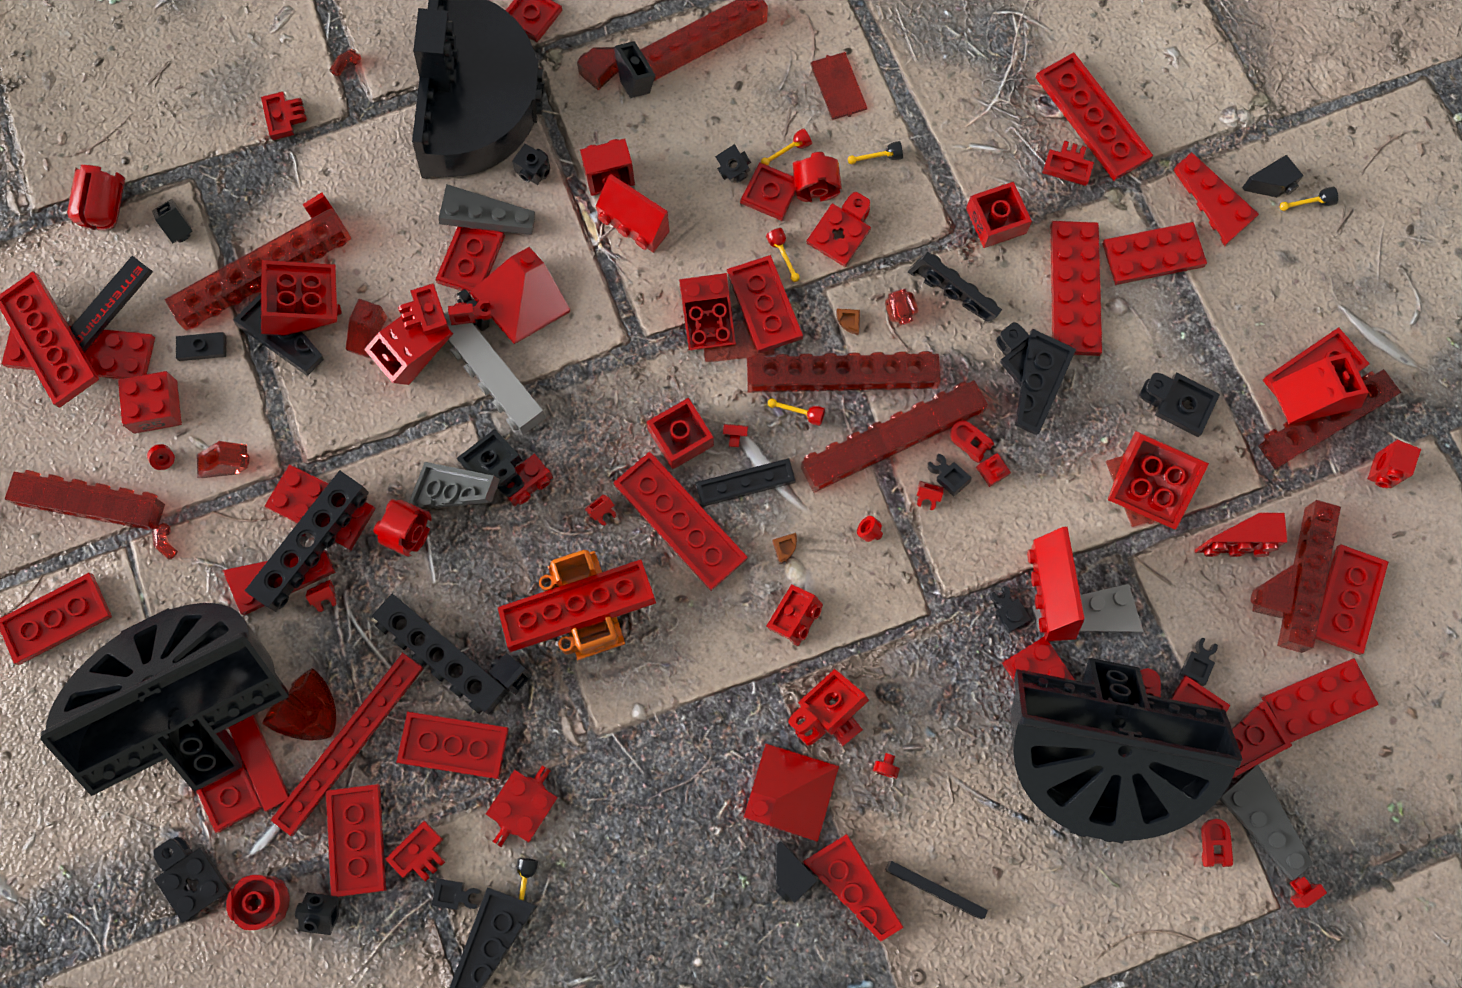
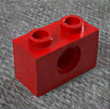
[1367,439,1421,489]

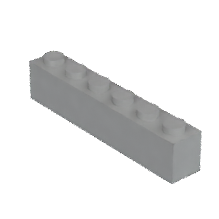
[444,312,546,435]

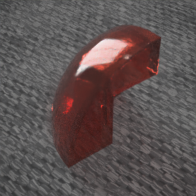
[262,668,336,741]

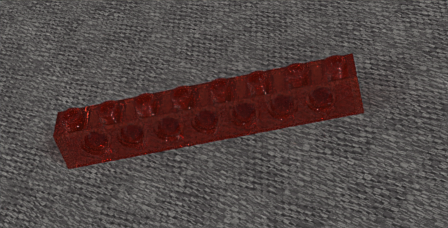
[164,207,352,331]
[747,351,941,393]

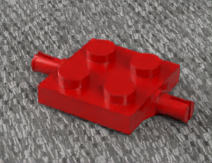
[485,765,558,847]

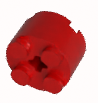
[793,152,842,202]
[374,499,432,557]
[226,875,290,930]

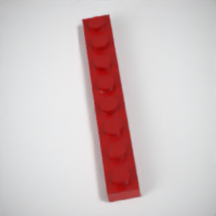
[270,652,424,836]

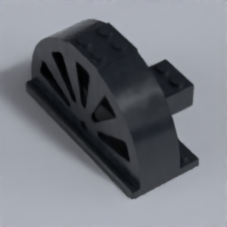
[412,0,545,179]
[40,603,289,796]
[1010,658,1242,844]

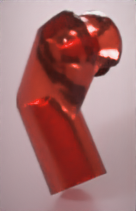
[329,49,361,77]
[152,523,178,560]

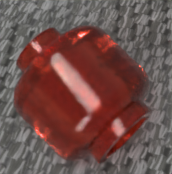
[885,289,919,325]

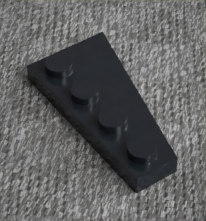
[907,252,1002,323]
[1015,329,1076,436]

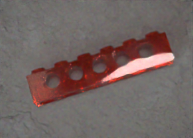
[1258,369,1402,469]
[1277,500,1341,653]

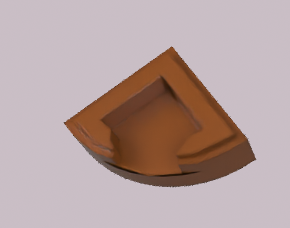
[836,309,860,335]
[772,533,797,564]

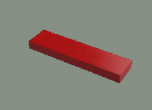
[228,715,290,812]

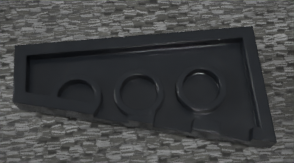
[233,293,324,376]
[449,887,538,988]

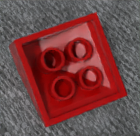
[470,247,570,344]
[261,260,337,335]
[1107,431,1209,530]
[743,744,839,842]

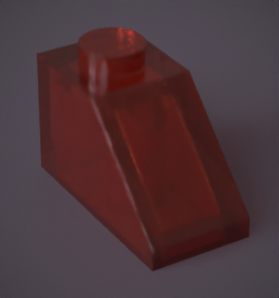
[577,47,618,90]
[346,299,387,358]
[197,441,250,478]
[1251,565,1298,618]

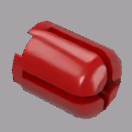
[67,165,125,231]

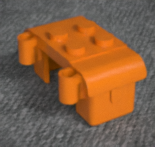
[539,550,625,661]

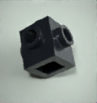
[512,144,551,185]
[715,144,752,183]
[295,892,339,935]

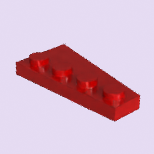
[1173,152,1259,246]
[223,550,336,616]
[1232,700,1292,778]
[802,834,904,942]

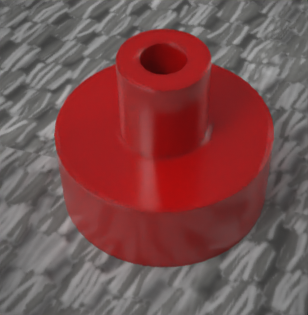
[147,444,175,470]
[857,516,883,542]
[873,753,900,779]

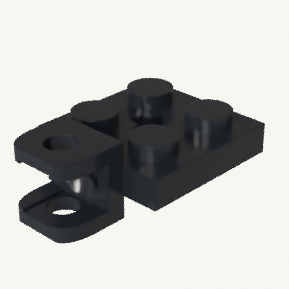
[996,322,1029,387]
[1139,372,1220,437]
[456,429,524,497]
[153,836,231,923]

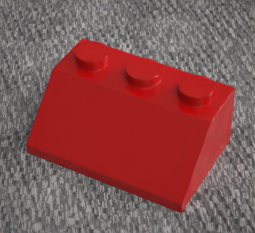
[596,174,670,253]

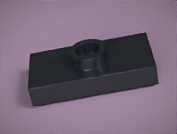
[176,332,226,361]

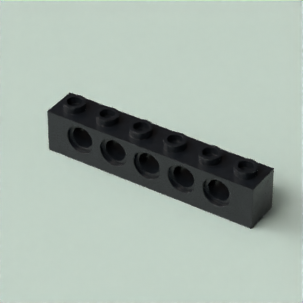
[244,470,369,612]
[372,593,509,715]

